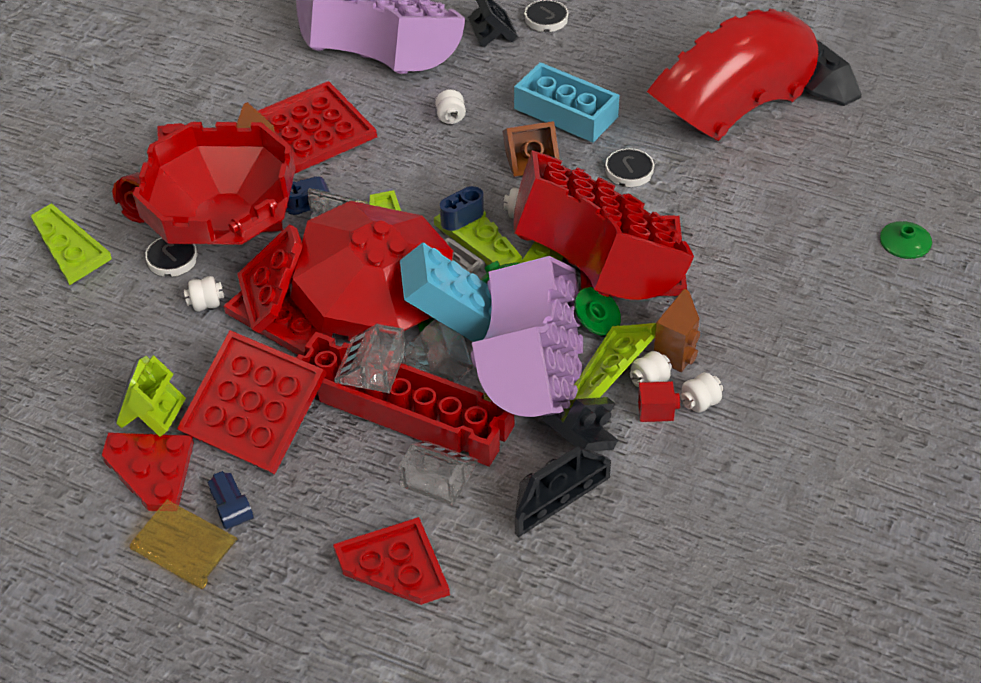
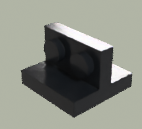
[468,0,518,48]
[542,397,619,452]

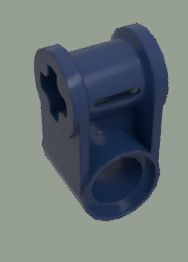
[286,176,333,215]

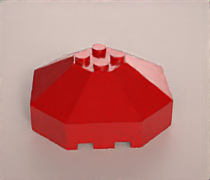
[133,122,295,245]
[291,201,453,344]

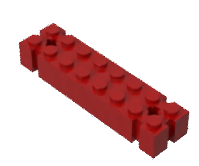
[296,332,515,467]

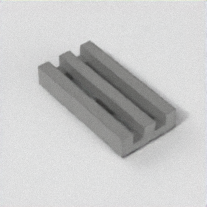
[444,237,485,274]

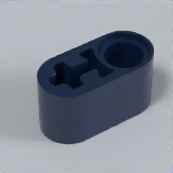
[440,186,484,231]

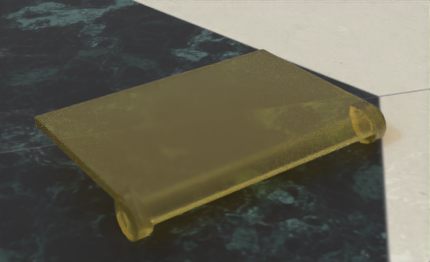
[129,500,237,589]

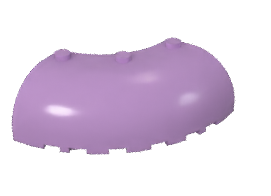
[296,0,465,74]
[471,256,583,417]

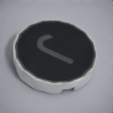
[525,0,568,32]
[605,148,654,187]
[146,237,198,277]

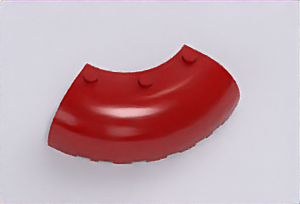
[647,9,818,141]
[514,150,694,300]

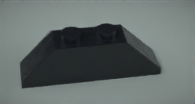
[804,40,862,106]
[515,446,611,538]

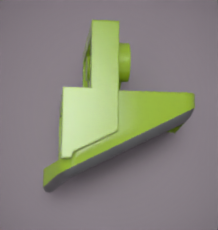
[115,355,186,436]

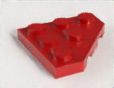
[237,224,303,333]
[102,432,194,512]
[333,517,450,605]

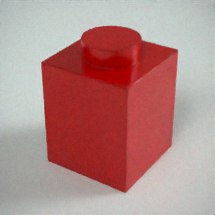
[638,381,680,422]

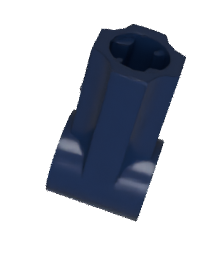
[208,471,254,530]

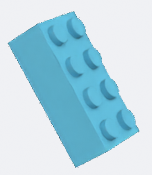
[514,62,620,143]
[400,242,492,342]

